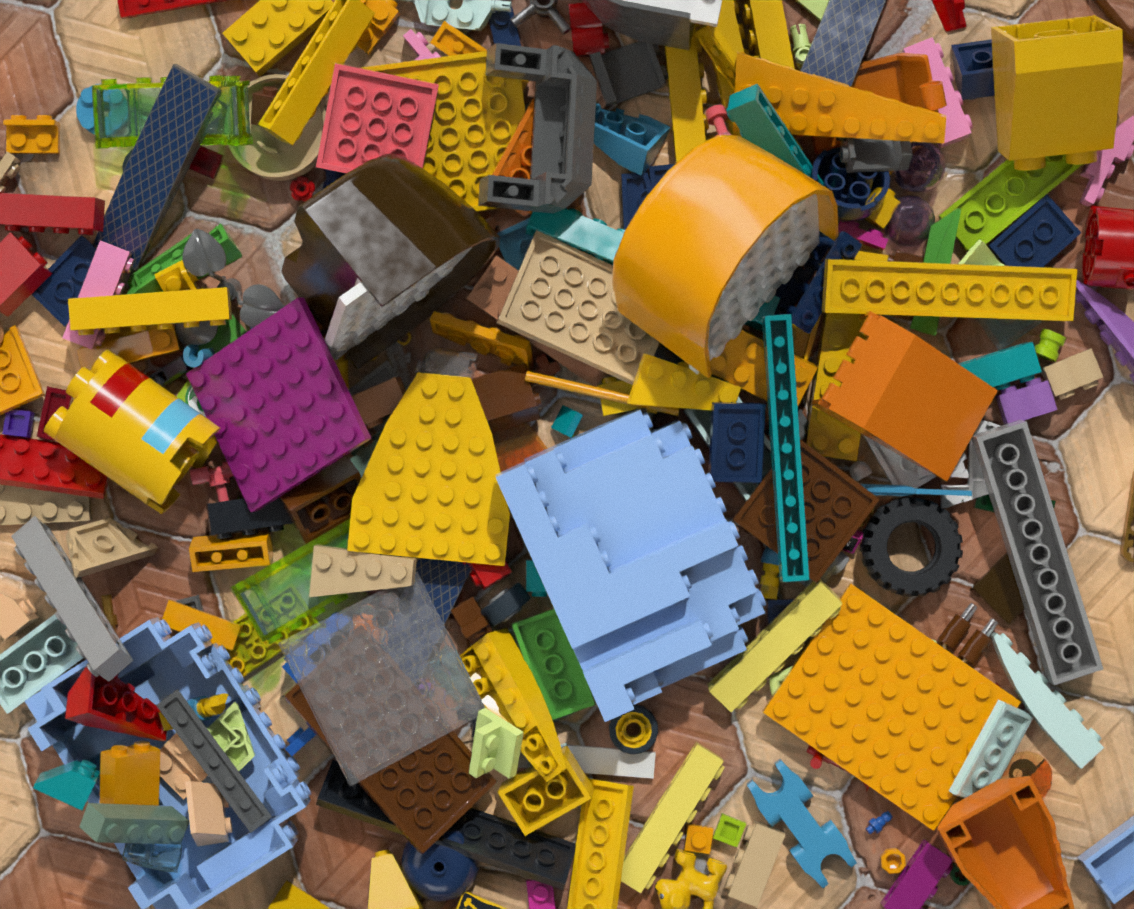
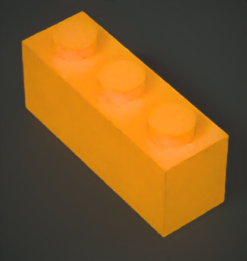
[189,530,274,572]

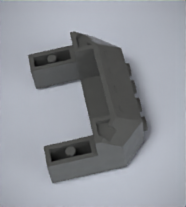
[478,43,597,214]

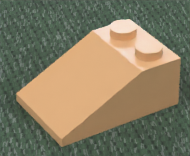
[0,586,40,640]

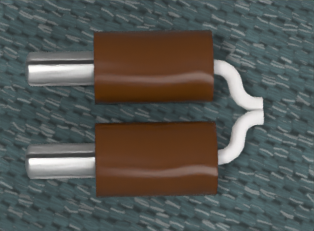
[938,603,998,665]

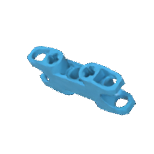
[746,759,857,888]

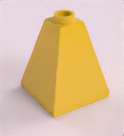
[368,850,424,909]

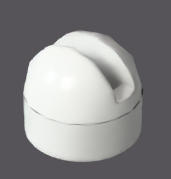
[850,461,872,481]

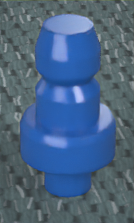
[865,811,893,835]

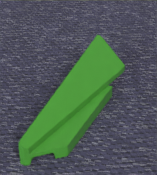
[910,208,961,336]
[125,223,242,295]

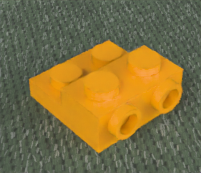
[357,0,400,55]

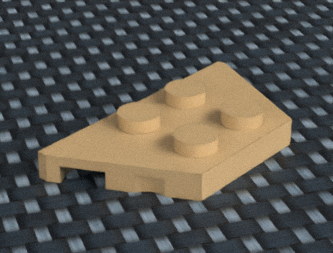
[66,518,158,578]

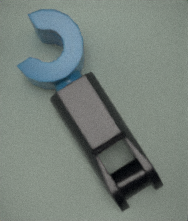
[149,344,214,388]

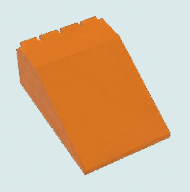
[811,311,998,482]

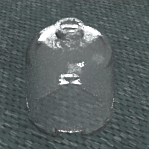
[415,347,478,379]

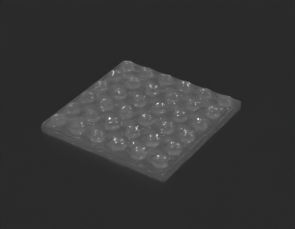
[278,572,485,786]

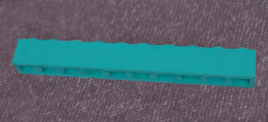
[525,208,780,332]
[762,314,809,582]

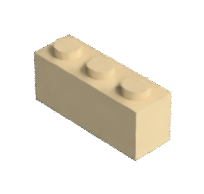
[724,820,785,907]

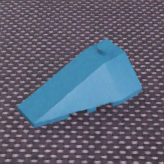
[594,103,670,175]

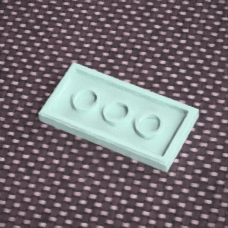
[949,699,1034,799]

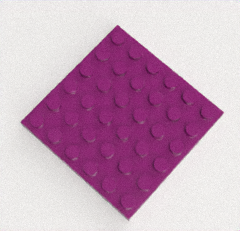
[186,297,372,512]

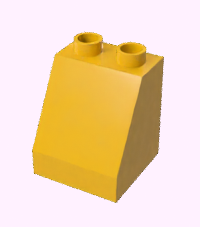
[991,15,1124,171]

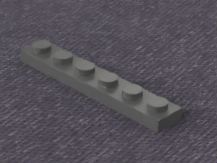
[156,689,272,833]

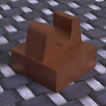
[535,353,561,376]

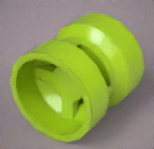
[1035,328,1067,362]

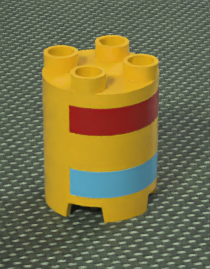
[44,349,221,514]

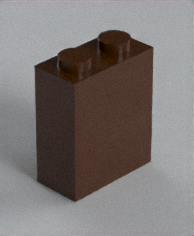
[471,363,543,433]

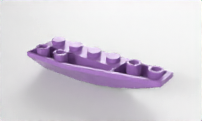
[1075,280,1134,383]

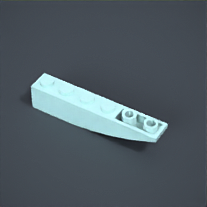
[990,632,1104,769]

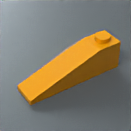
[77,324,184,370]

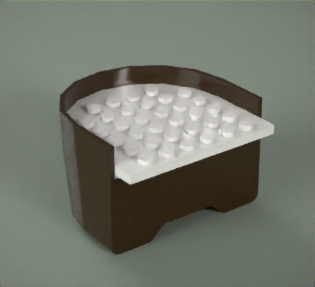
[281,154,500,370]

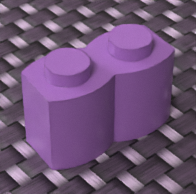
[995,377,1057,425]

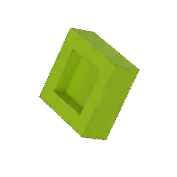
[713,813,747,847]

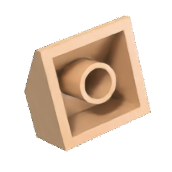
[185,781,232,847]

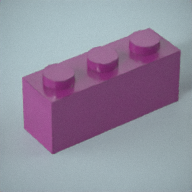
[880,839,953,909]

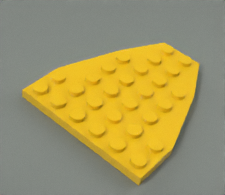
[347,372,510,566]

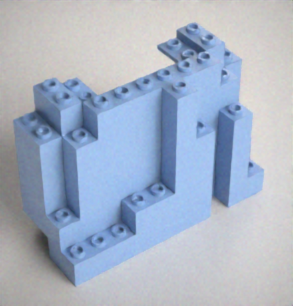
[496,409,767,722]
[25,617,311,909]

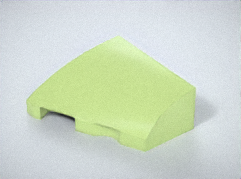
[207,702,255,771]

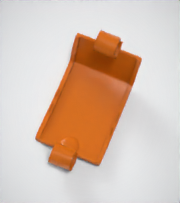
[794,53,947,155]

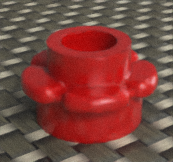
[289,176,315,202]

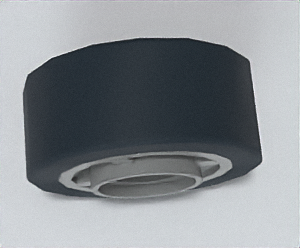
[481,582,531,628]

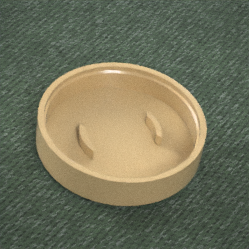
[225,74,327,181]

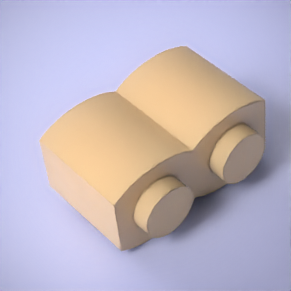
[1041,348,1103,400]

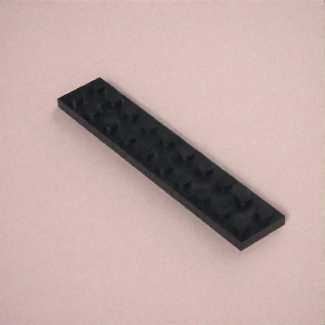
[316,760,576,890]

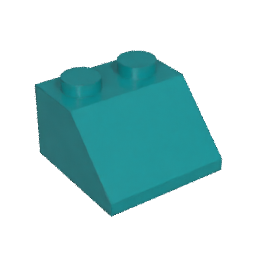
[33,760,100,810]

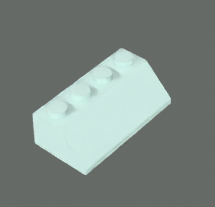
[0,614,83,714]

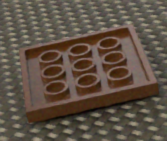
[732,439,880,583]

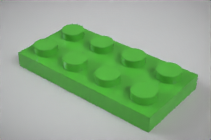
[512,609,595,720]

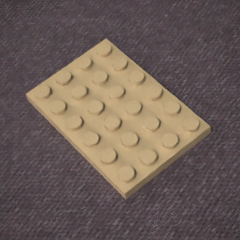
[496,230,659,385]

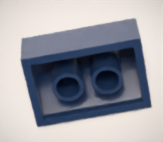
[951,39,995,100]

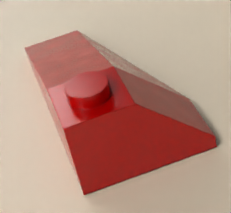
[65,666,167,741]

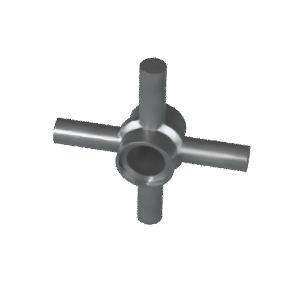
[510,0,571,35]

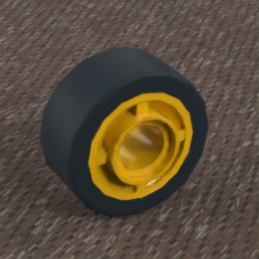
[609,704,658,755]

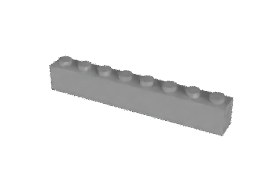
[11,516,134,682]

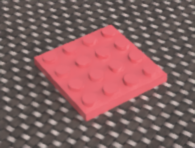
[316,63,439,173]

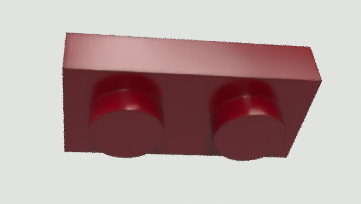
[37,386,73,441]

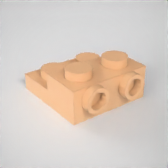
[160,733,208,800]

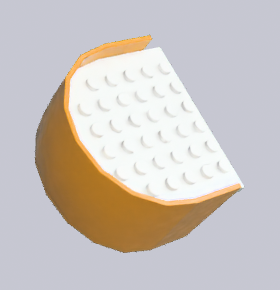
[612,135,839,379]

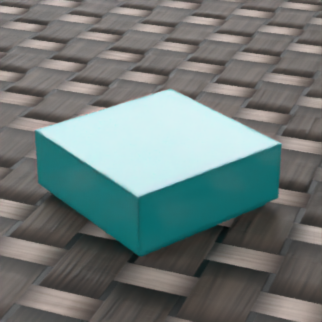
[551,405,583,438]

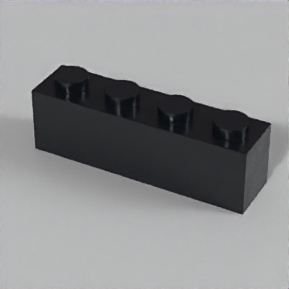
[206,497,296,539]

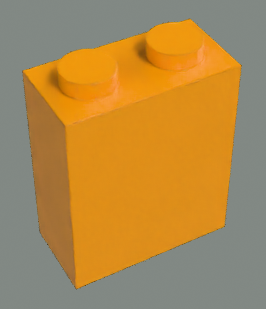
[99,741,160,806]

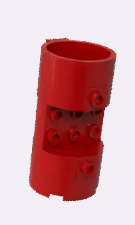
[1082,206,1134,290]

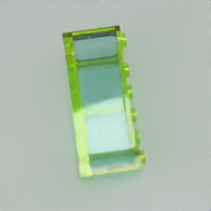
[92,75,253,149]
[229,519,395,644]

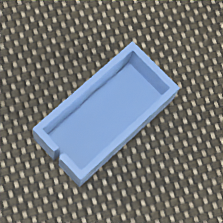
[1077,816,1134,904]

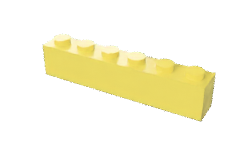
[707,579,843,712]
[621,742,725,893]

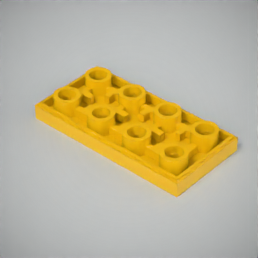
[212,582,321,677]

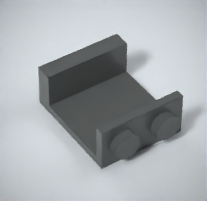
[590,41,668,107]
[836,137,913,173]

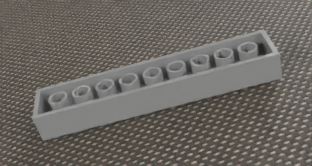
[971,420,1103,685]

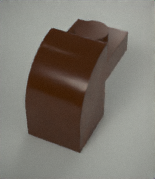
[451,596,494,645]

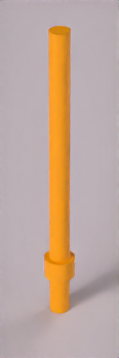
[525,371,680,416]

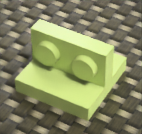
[469,708,524,779]

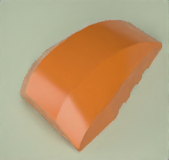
[937,776,1074,909]

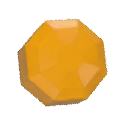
[880,848,906,874]

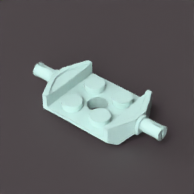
[398,0,512,31]

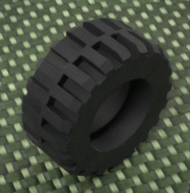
[860,497,963,597]

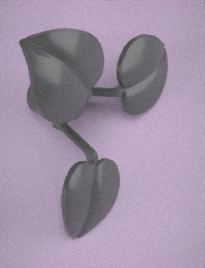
[175,229,285,345]

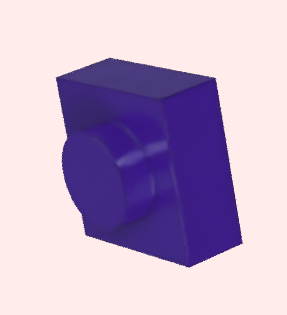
[2,409,35,438]

